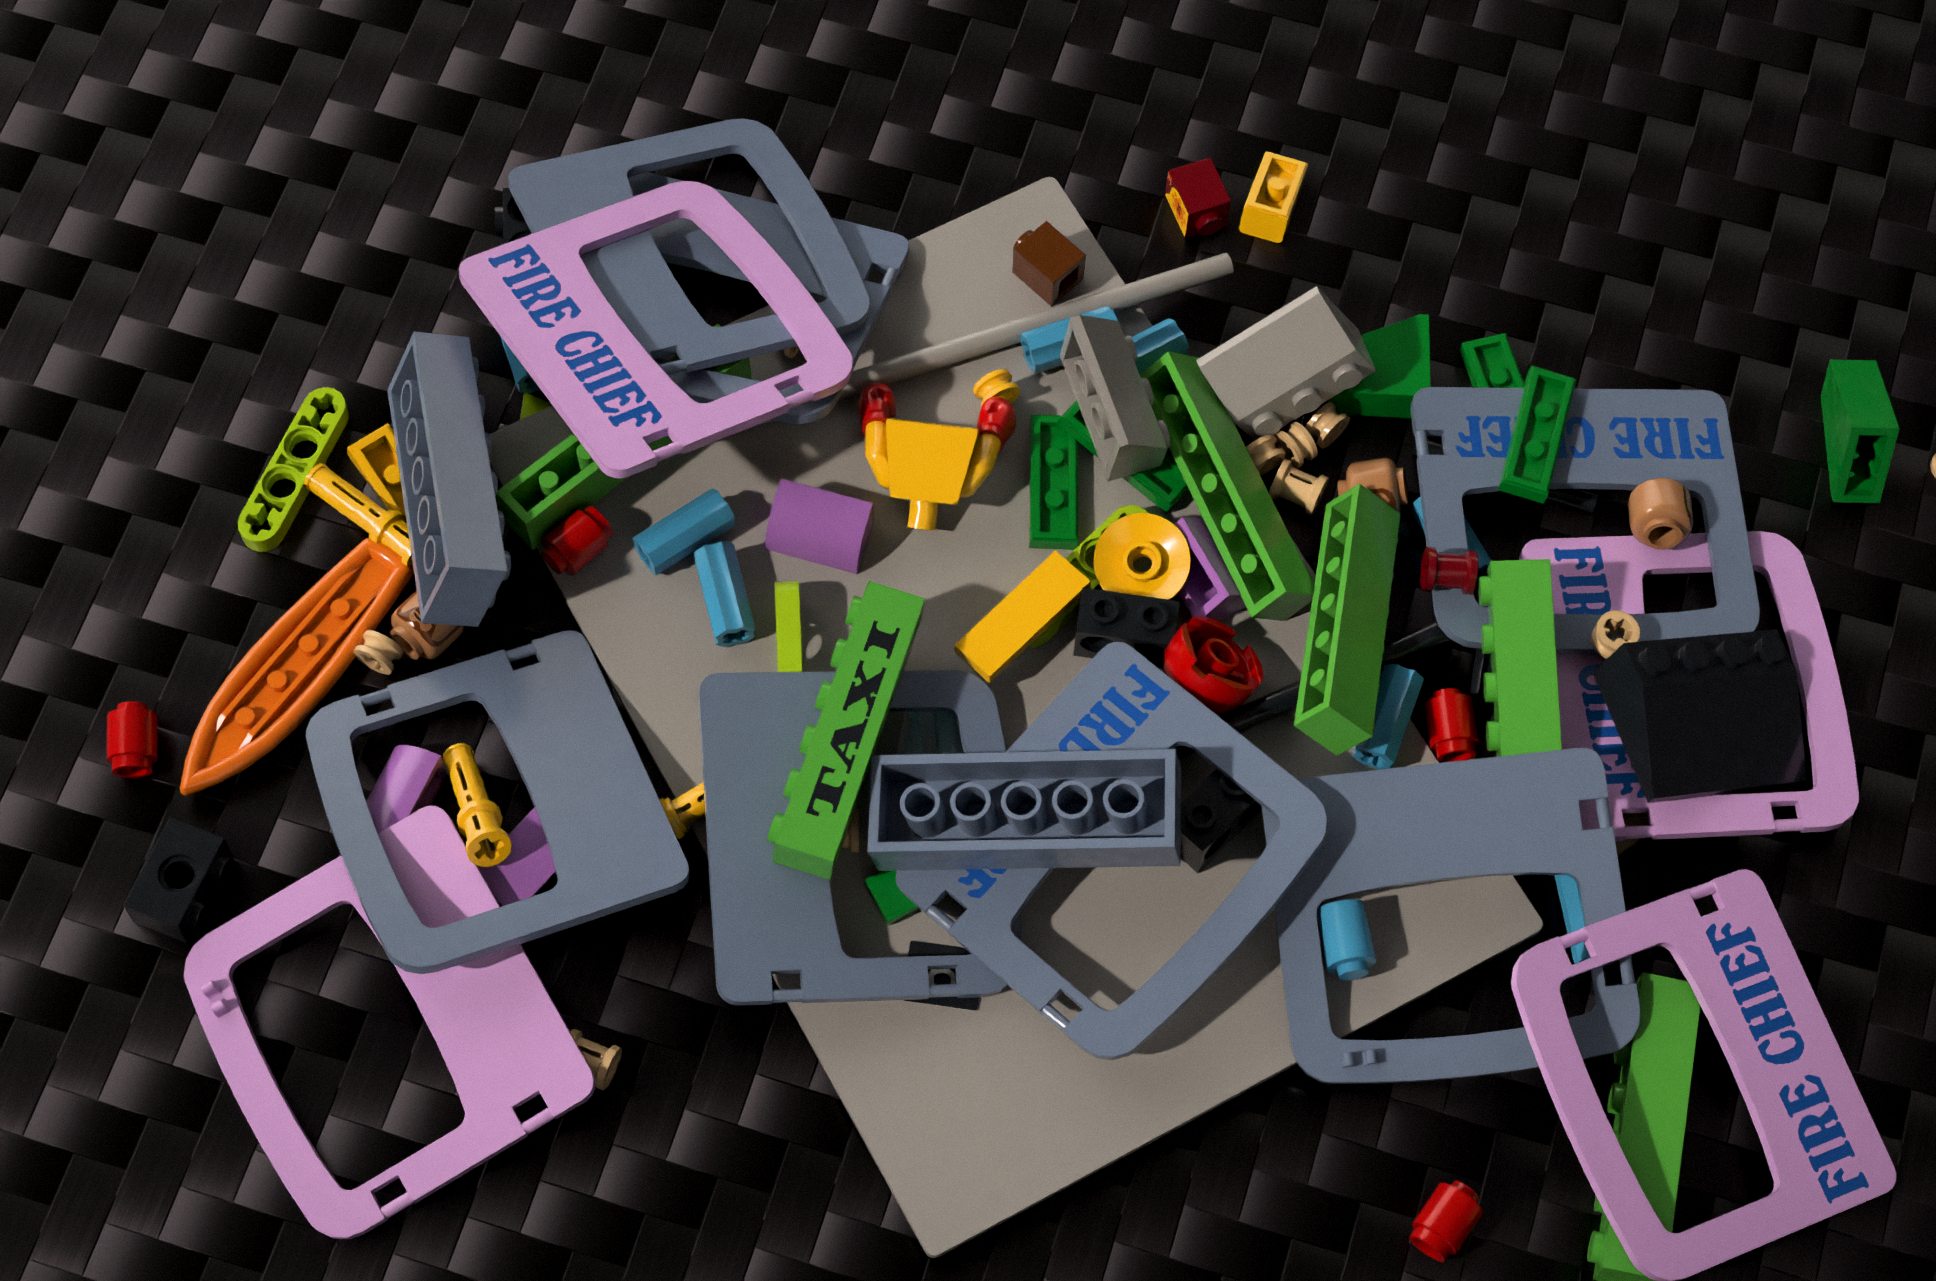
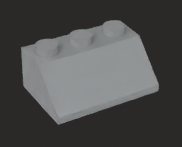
[1196,286,1376,441]
[1060,315,1170,482]

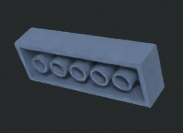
[387,331,511,627]
[867,749,1181,871]

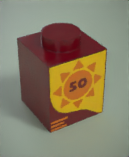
[1165,157,1231,238]

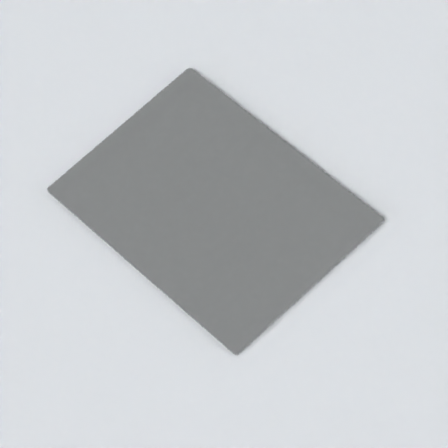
[489,177,1543,1258]

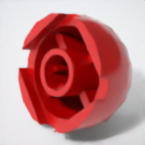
[1163,616,1264,715]

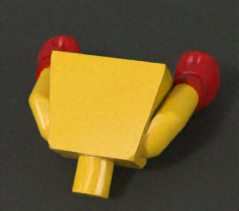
[857,383,1016,530]

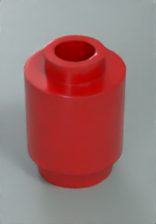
[541,505,614,576]
[1424,688,1479,763]
[107,701,158,778]
[1409,1181,1483,1262]

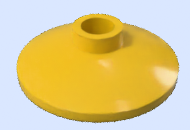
[1094,513,1191,600]

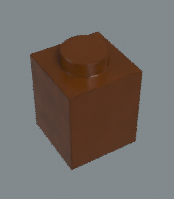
[1012,221,1086,307]

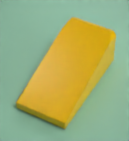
[1239,151,1308,243]
[347,423,407,522]

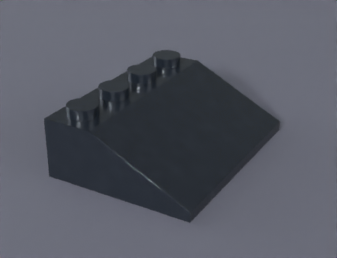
[1593,629,1807,803]

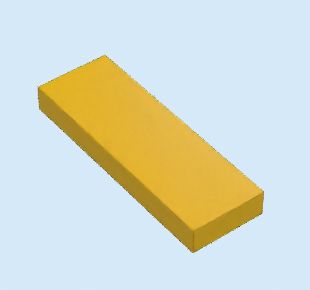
[954,550,1091,683]

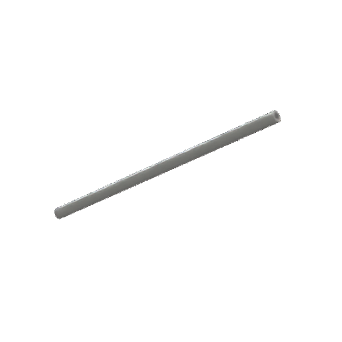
[740,253,1234,432]

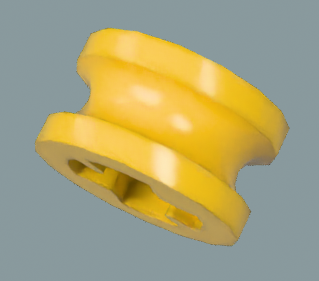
[973,369,1021,407]

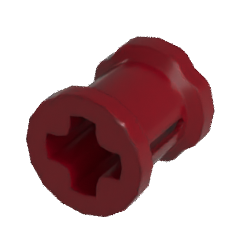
[1420,546,1478,595]

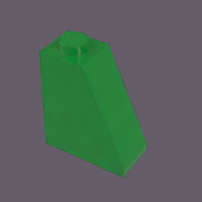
[1312,314,1431,418]
[1821,359,1900,503]

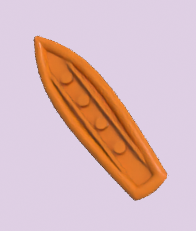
[180,538,414,796]

